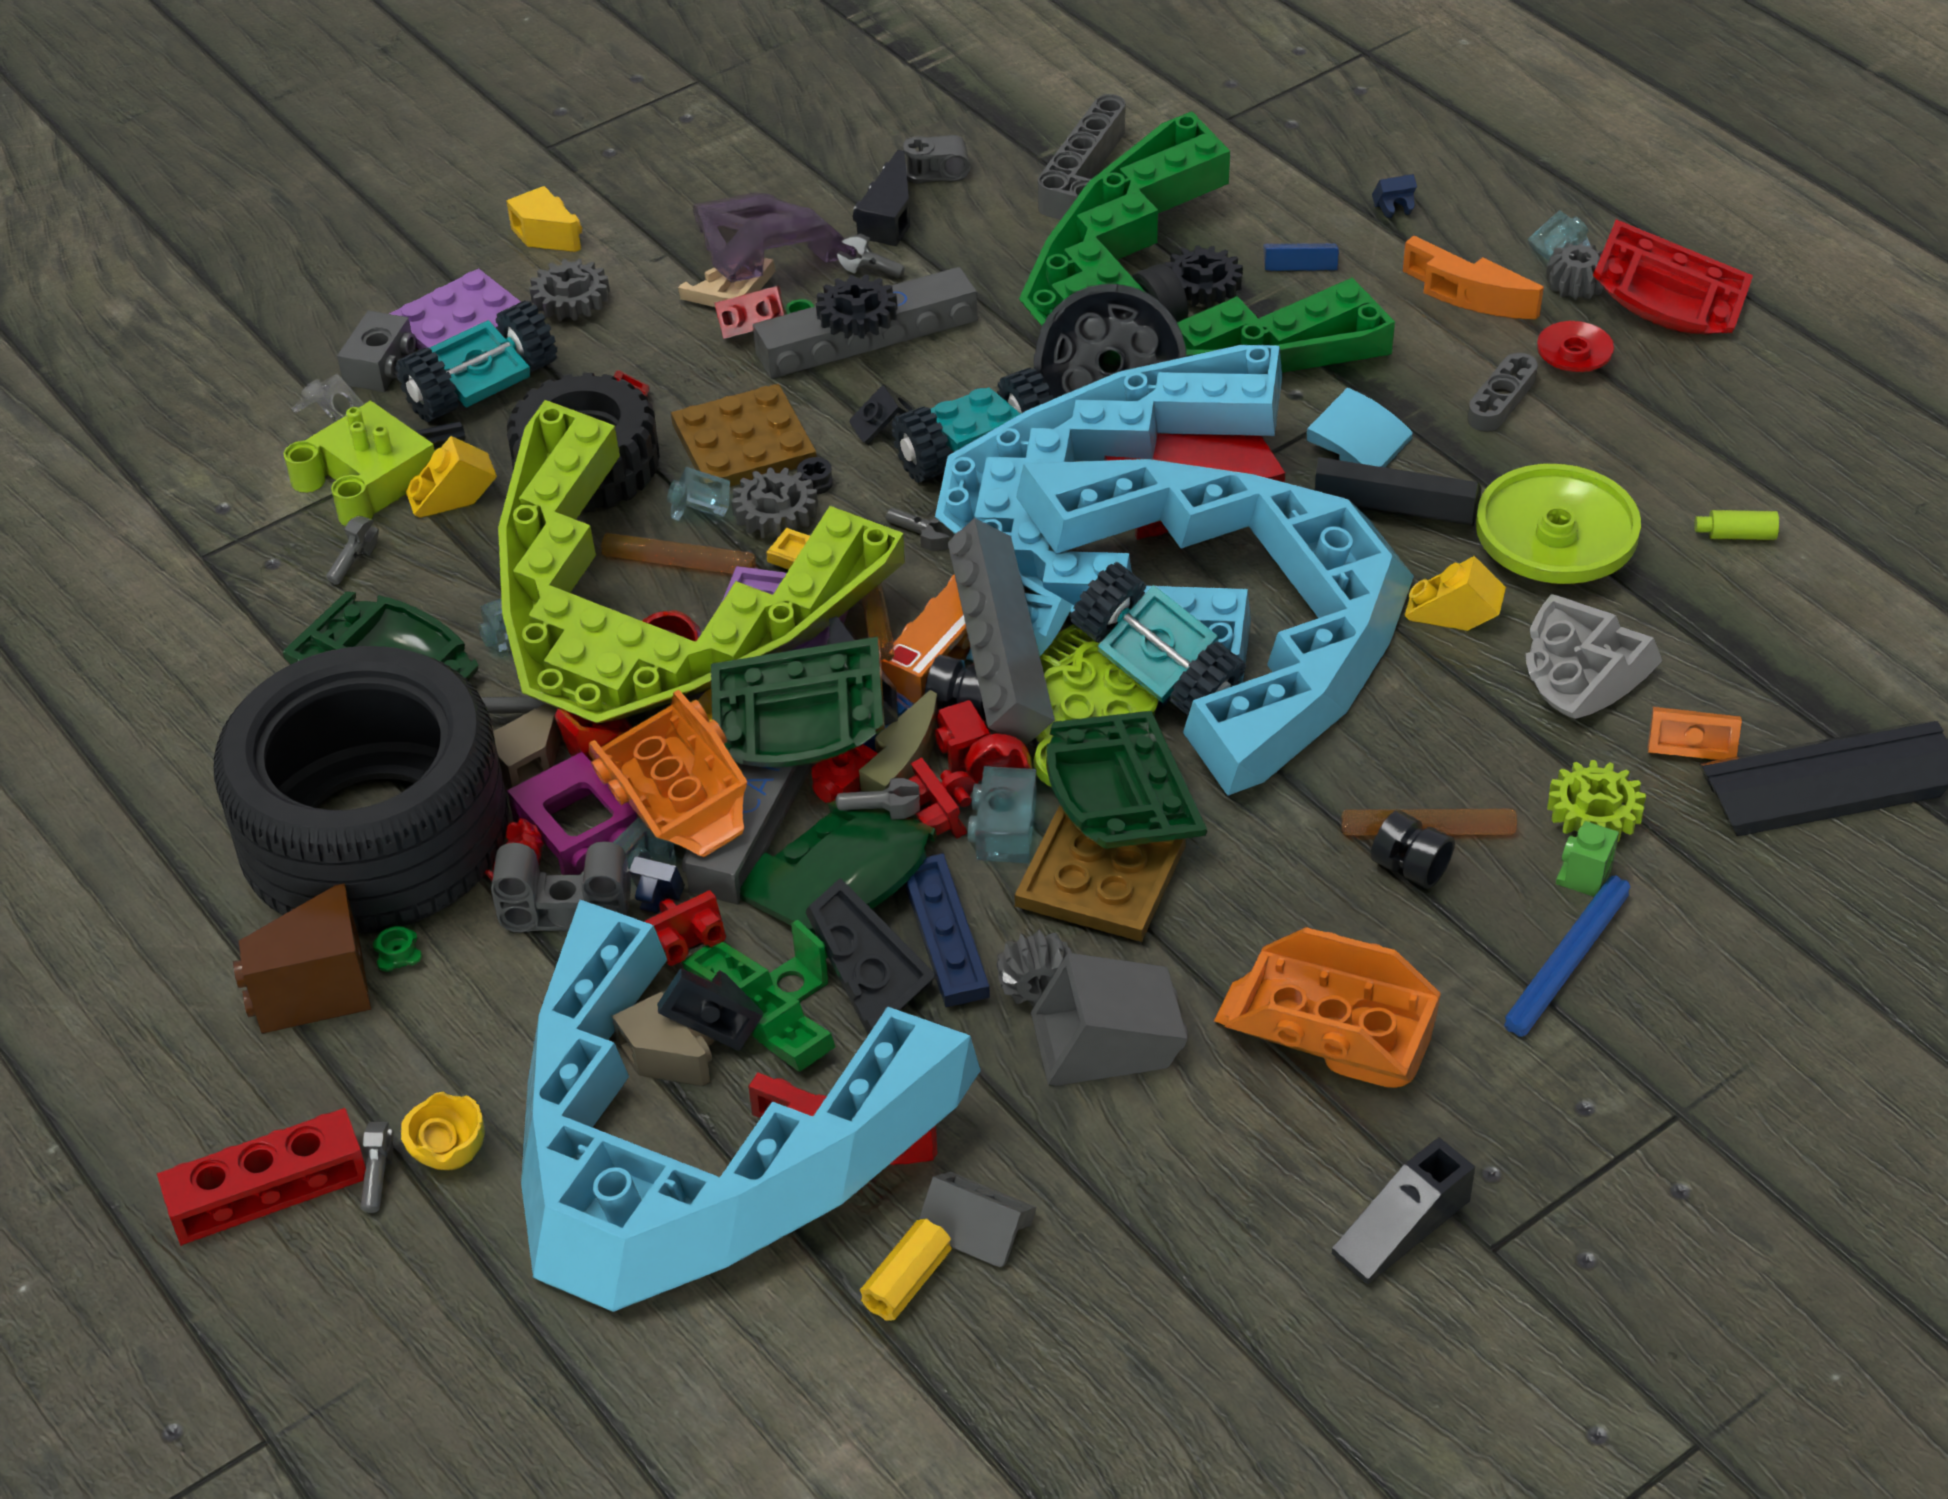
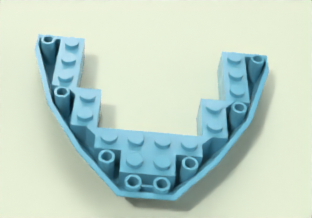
[935,345,1282,684]
[1016,459,1414,796]
[521,900,981,1312]

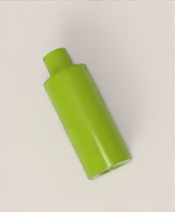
[1694,510,1779,540]

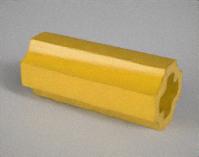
[860,1218,952,1321]

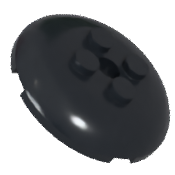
[1034,284,1187,399]

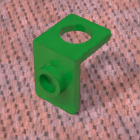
[770,919,828,1002]

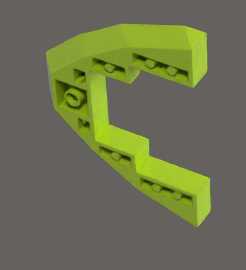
[498,400,905,723]

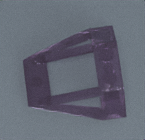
[693,192,857,282]

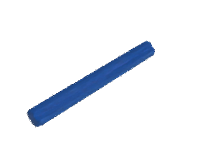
[1504,875,1630,1037]

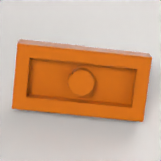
[1648,707,1742,760]

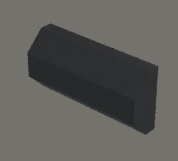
[1315,457,1482,526]

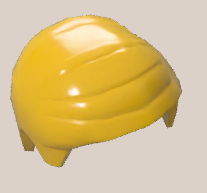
[401,1092,485,1170]

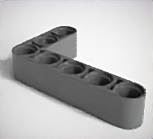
[1038,94,1126,220]

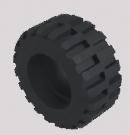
[506,373,660,513]

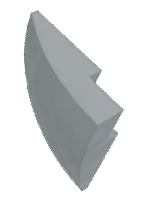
[1526,594,1663,719]

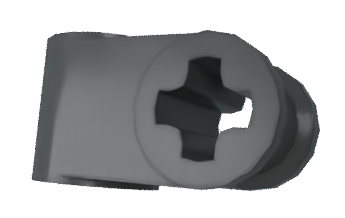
[903,135,971,184]

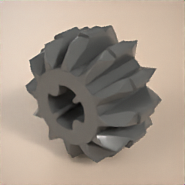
[1546,242,1603,300]
[997,929,1072,1007]

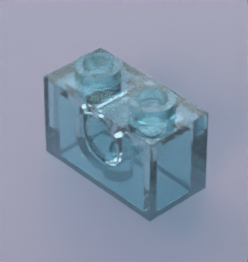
[968,766,1037,863]

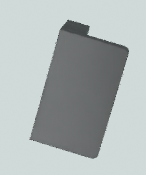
[919,1172,1037,1267]

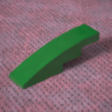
[682,942,836,1072]

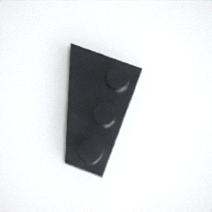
[805,878,936,1035]

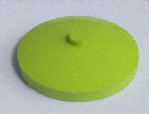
[1476,464,1641,584]

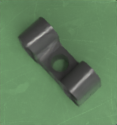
[491,842,631,933]

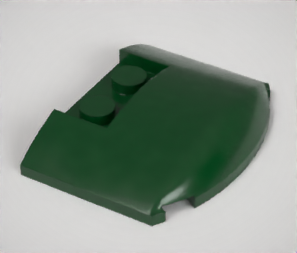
[282,591,479,681]
[711,637,885,768]
[1046,711,1207,849]
[740,801,937,935]

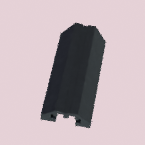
[1699,721,1948,836]

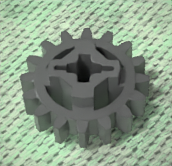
[529,259,610,321]
[731,468,818,538]

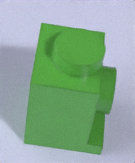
[1556,821,1619,897]

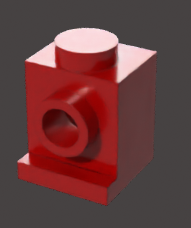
[935,700,990,773]
[811,744,878,803]

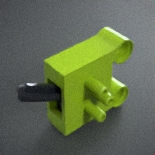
[284,401,466,526]

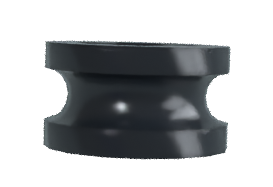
[797,457,833,495]

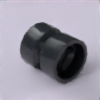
[925,655,986,721]
[1371,810,1455,889]

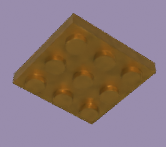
[671,383,817,493]
[1014,805,1186,942]

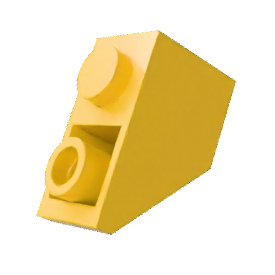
[506,186,582,252]
[406,436,497,518]
[1405,556,1506,631]

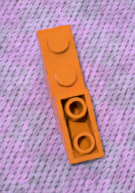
[1403,236,1544,320]

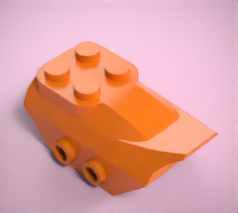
[589,689,748,857]
[1214,927,1441,1088]

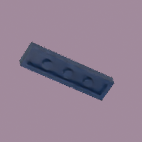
[905,853,990,1008]

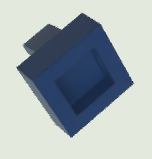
[1372,174,1417,218]
[629,856,685,914]

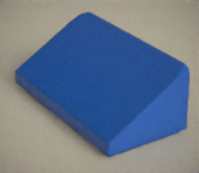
[1263,243,1339,271]

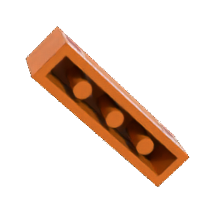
[881,574,971,703]

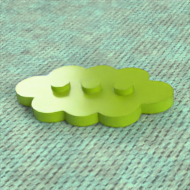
[1033,641,1159,787]

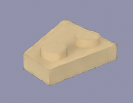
[678,253,776,307]

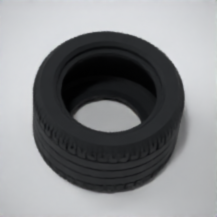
[213,646,509,933]

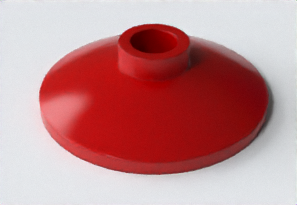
[1537,321,1614,372]

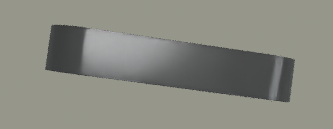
[1468,353,1538,431]

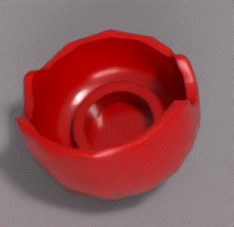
[964,733,1034,796]

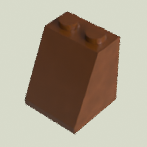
[233,883,372,1034]

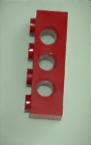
[156,1108,366,1246]

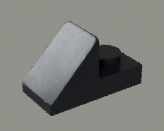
[657,968,763,1051]

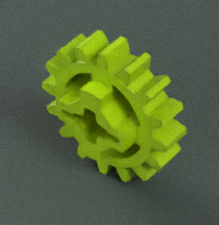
[1547,760,1646,842]

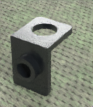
[850,384,915,444]

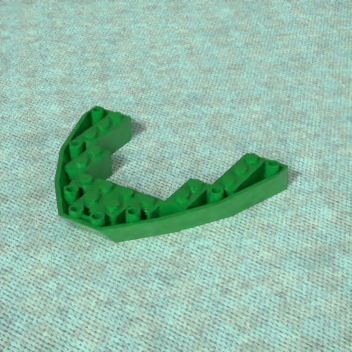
[1019,111,1395,373]

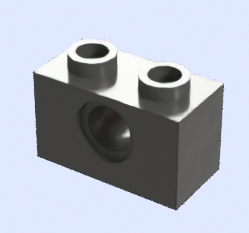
[337,311,416,392]

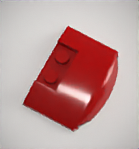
[1593,219,1753,334]

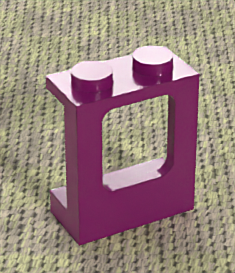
[507,752,641,875]

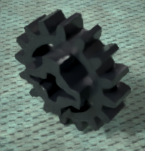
[1164,245,1243,308]
[816,275,898,339]

